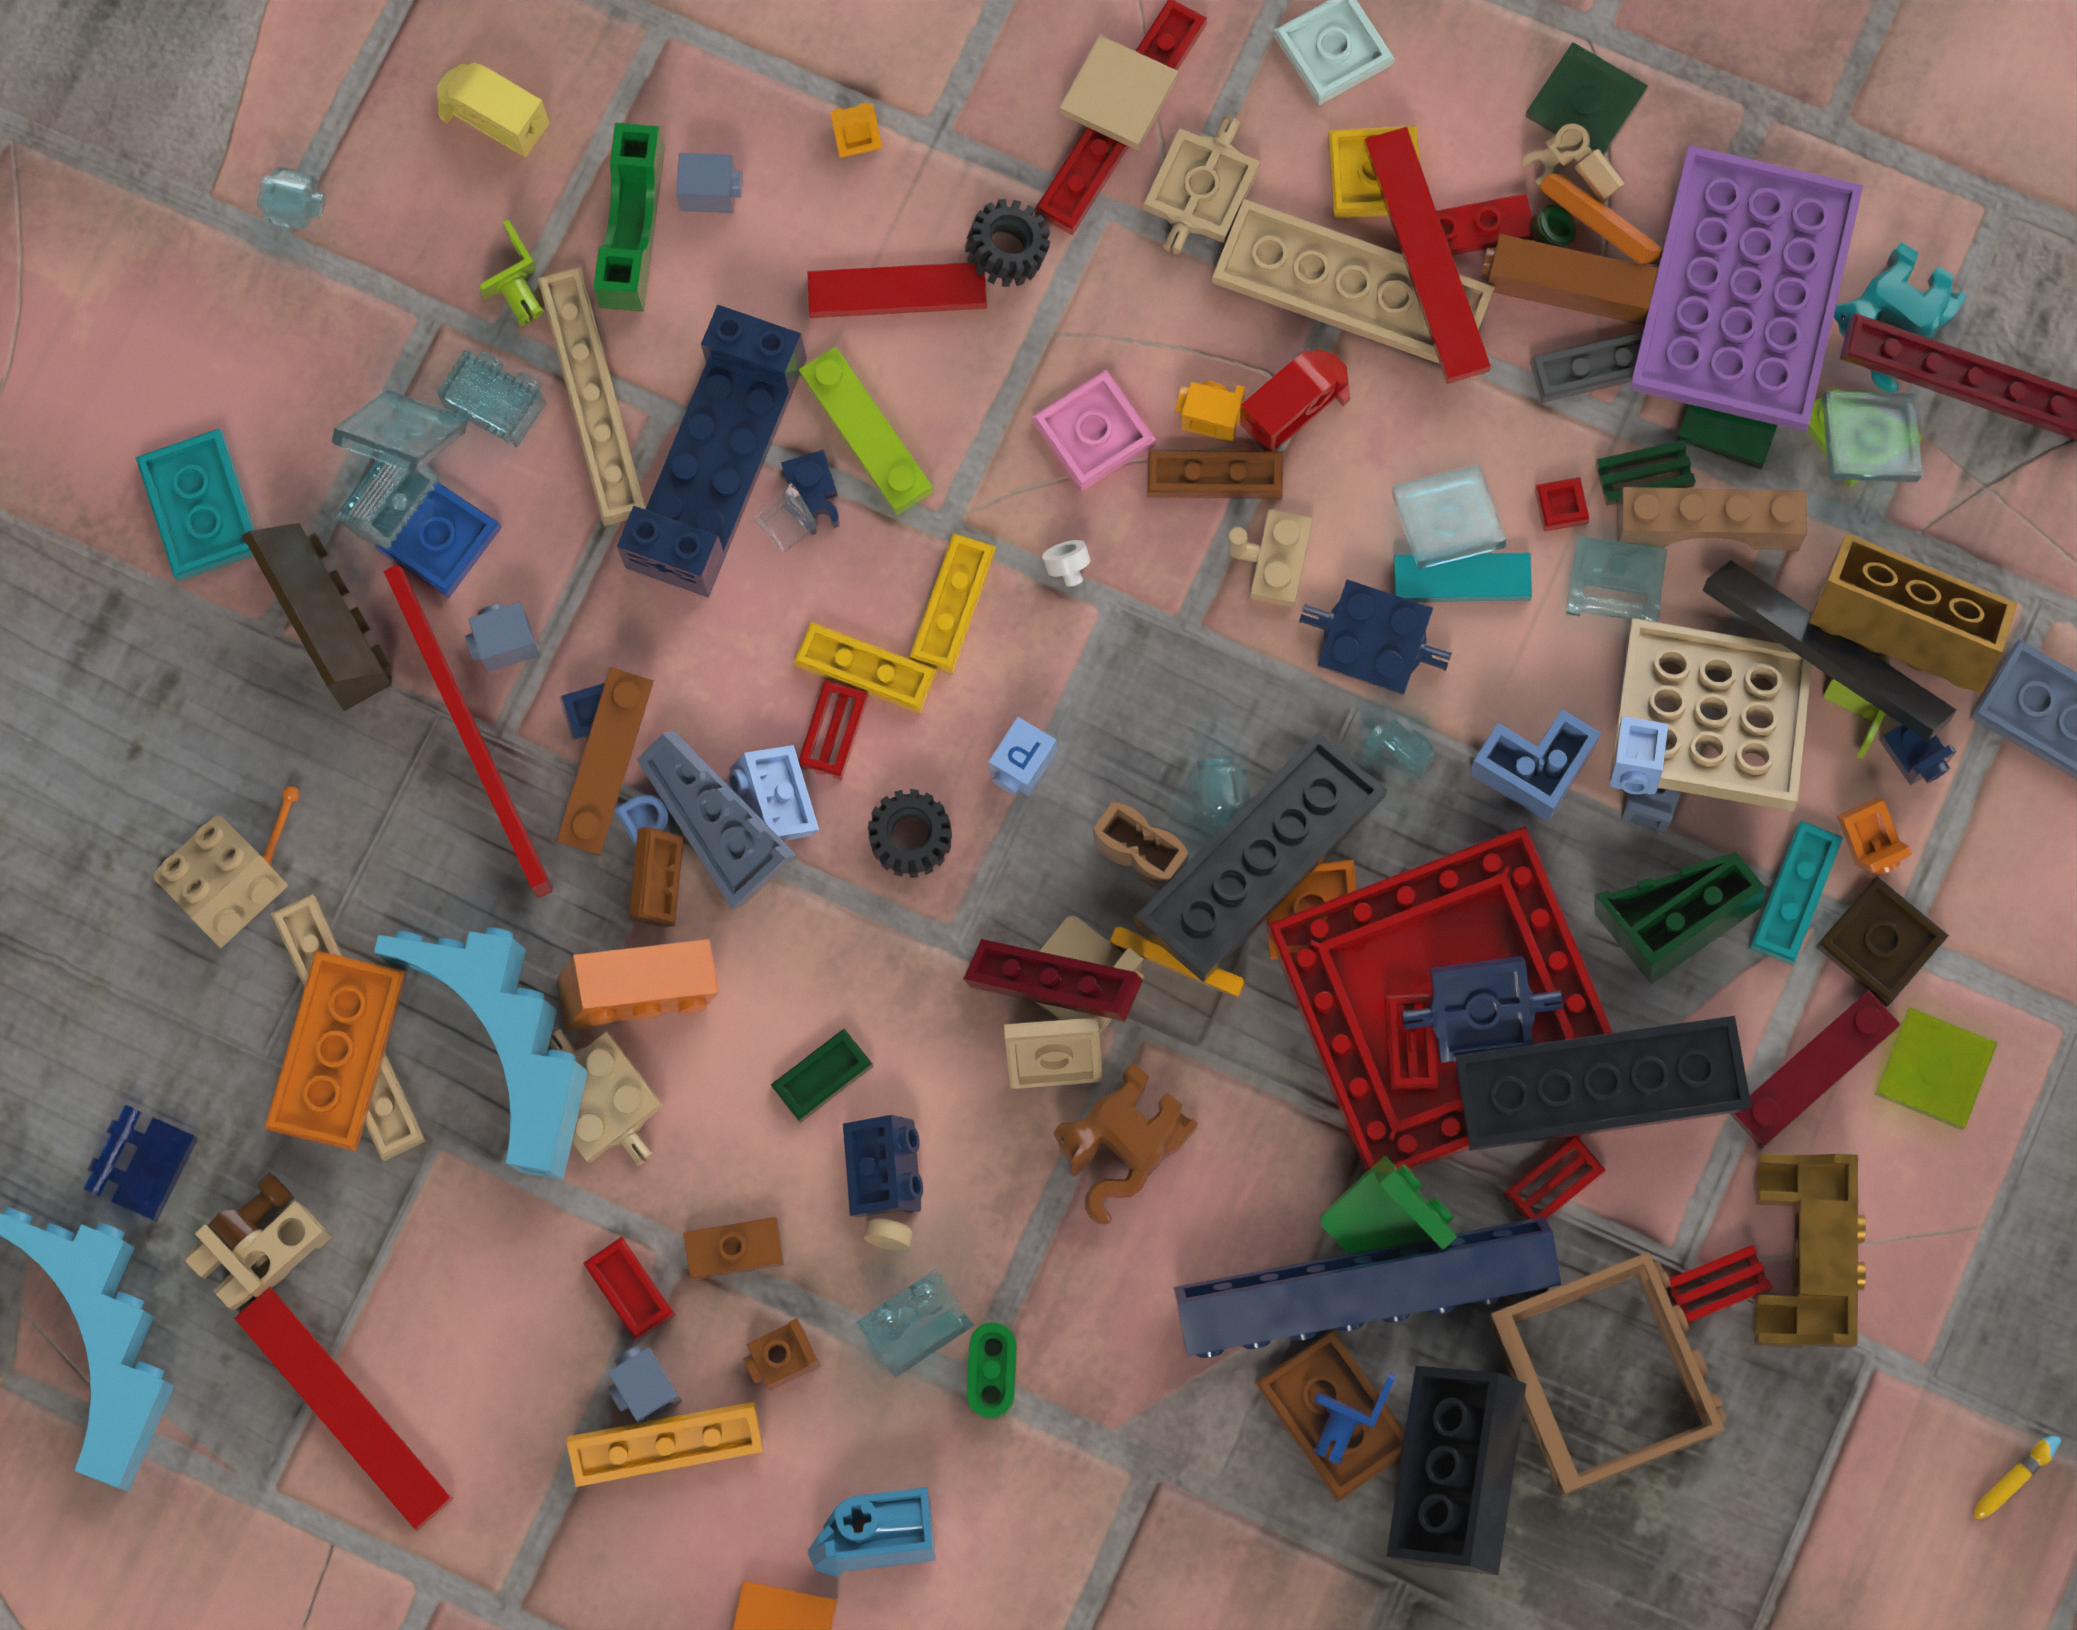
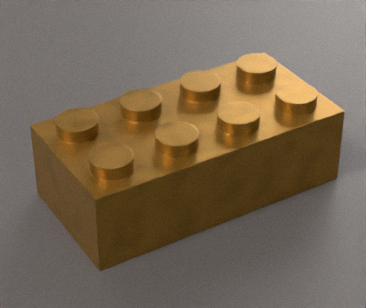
[1809,533,2018,694]

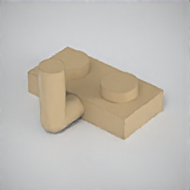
[1228,509,1313,608]

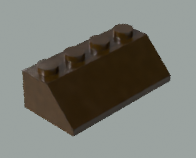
[242,523,392,711]

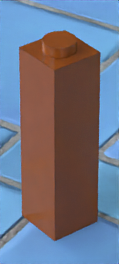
[1481,234,1658,325]

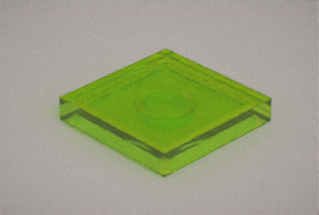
[1874,1007,1998,1131]

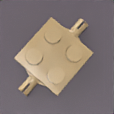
[1144,116,1260,255]
[549,1030,664,1166]

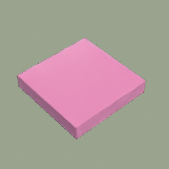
[1032,370,1156,492]

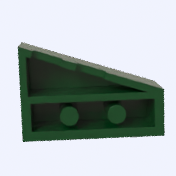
[1595,852,1765,984]

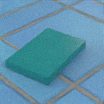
[135,428,255,582]

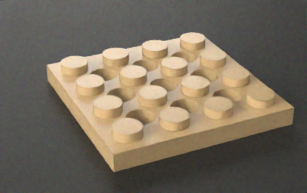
[1609,618,1812,811]

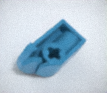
[808,1487,936,1576]

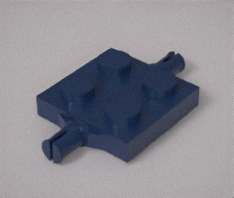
[1299,579,1452,695]
[1401,956,1563,1063]

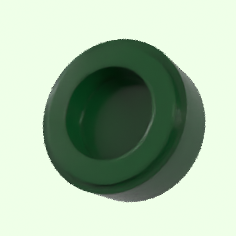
[1530,205,1576,248]

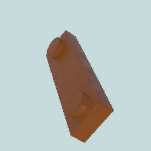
[555,667,654,856]

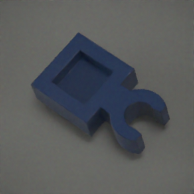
[781,449,840,535]
[559,683,646,740]

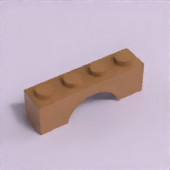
[1617,487,1807,551]

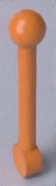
[262,786,300,866]

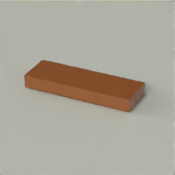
[1148,450,1283,499]

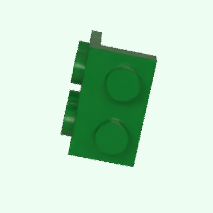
[1320,1156,1457,1254]

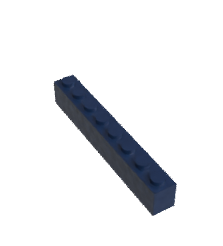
[1173,1217,1561,1358]

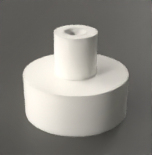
[1042,540,1091,587]

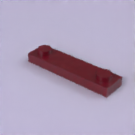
[963,939,1143,1022]
[1730,990,1901,1149]

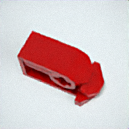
[1240,349,1350,451]

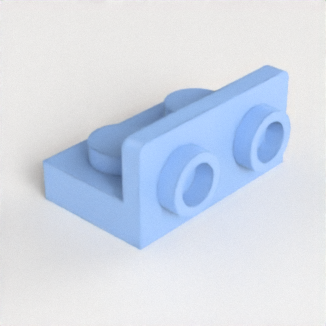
[728,745,819,841]

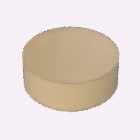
[864,1219,913,1251]

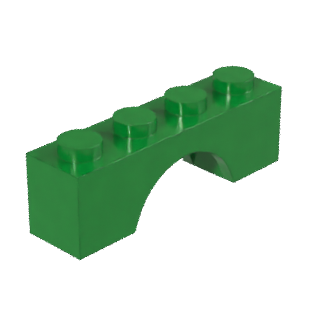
[593,123,665,312]

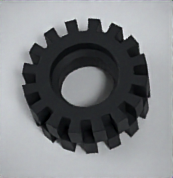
[965,199,1050,287]
[868,789,952,878]

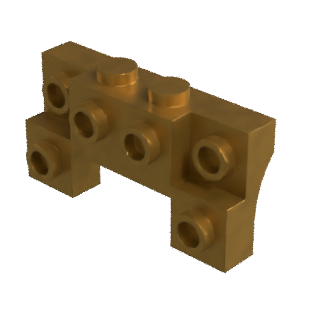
[1754,1153,1866,1348]

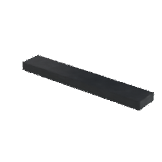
[1702,560,1957,742]

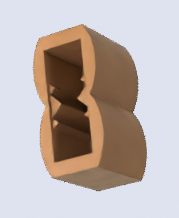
[1093,802,1188,890]

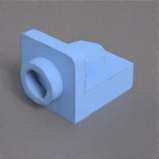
[1610,716,1668,794]

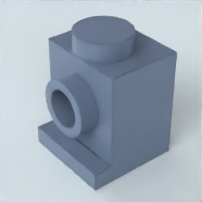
[1621,789,1680,833]

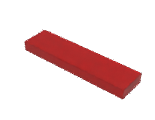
[807,262,987,318]

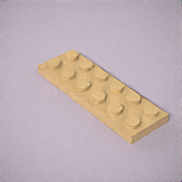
[1212,199,1495,364]

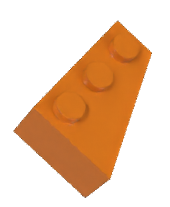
[557,939,719,1032]

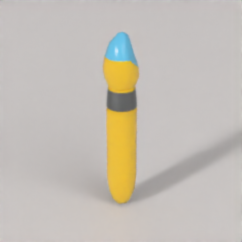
[1973,1436,2061,1519]

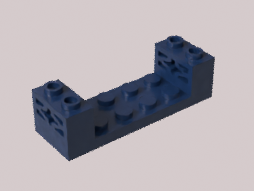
[617,304,807,598]

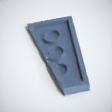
[637,731,796,909]

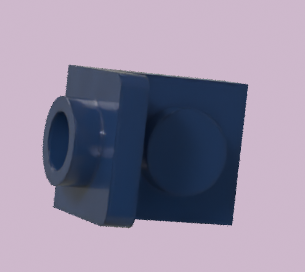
[1879,724,1956,786]

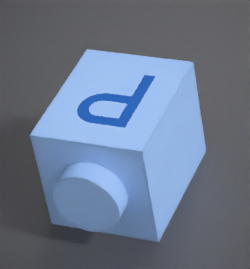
[988,717,1058,797]

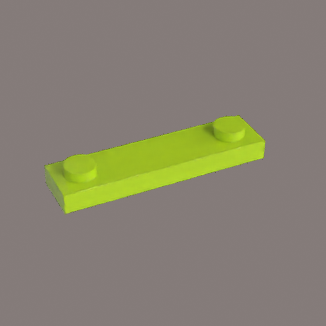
[798,346,934,516]

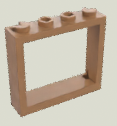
[1487,1252,1727,1497]

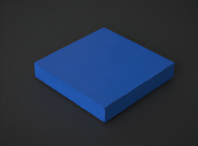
[374,475,502,598]

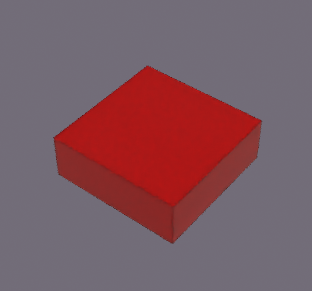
[1535,477,1590,532]

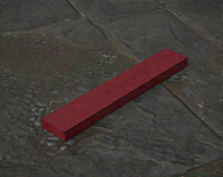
[1840,313,2077,440]

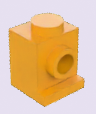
[1175,381,1246,443]

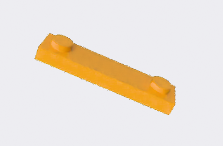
[566,1401,764,1487]

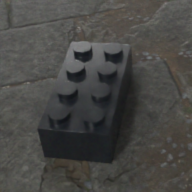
[1386,1366,1527,1576]

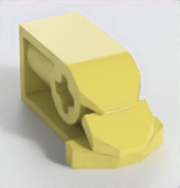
[437,62,550,158]

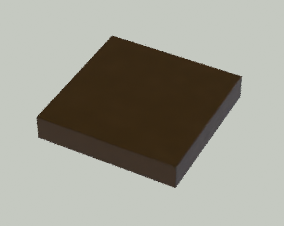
[1816,876,1949,1007]

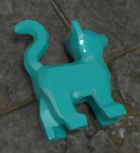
[1833,242,1967,393]

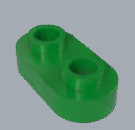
[967,1322,1017,1419]

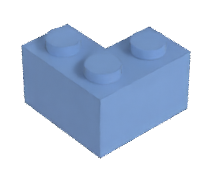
[1470,709,1601,822]

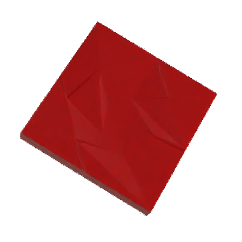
[1266,826,1613,1174]

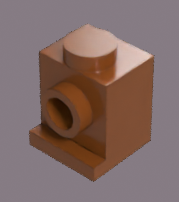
[743,1318,821,1391]

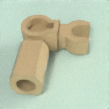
[1521,124,1625,202]

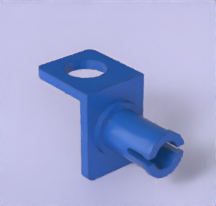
[1312,1372,1396,1464]

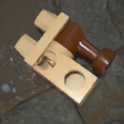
[184,1171,333,1310]

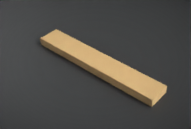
[538,267,646,526]
[271,894,426,1161]

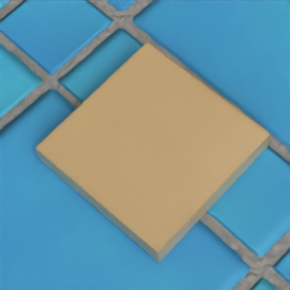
[1060,35,1178,150]
[1004,1017,1103,1089]

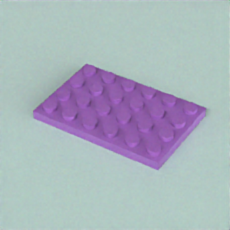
[1629,145,1863,432]

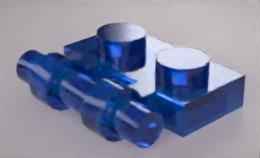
[83,1105,198,1223]

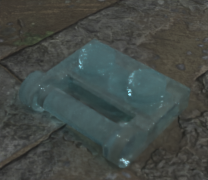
[1566,536,1668,622]

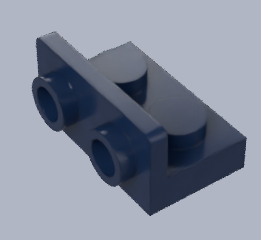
[843,1115,924,1218]

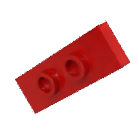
[1437,193,1534,256]

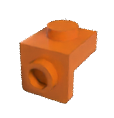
[1837,797,1912,874]

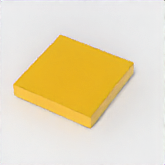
[1328,126,1419,219]

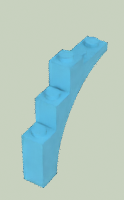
[374,927,588,1180]
[0,1206,174,1492]

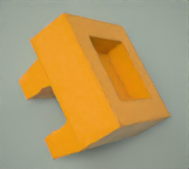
[829,102,882,158]

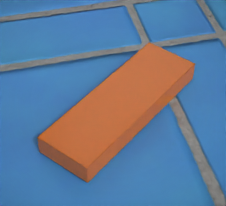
[1539,174,1663,265]

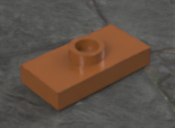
[629,827,684,927]
[683,1217,784,1281]

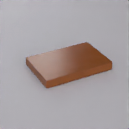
[1255,1329,1405,1502]

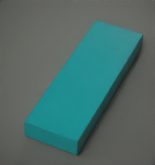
[1393,553,1532,602]
[1749,820,1843,966]

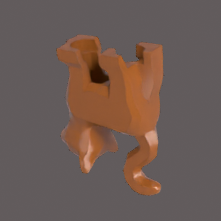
[1053,1063,1198,1225]

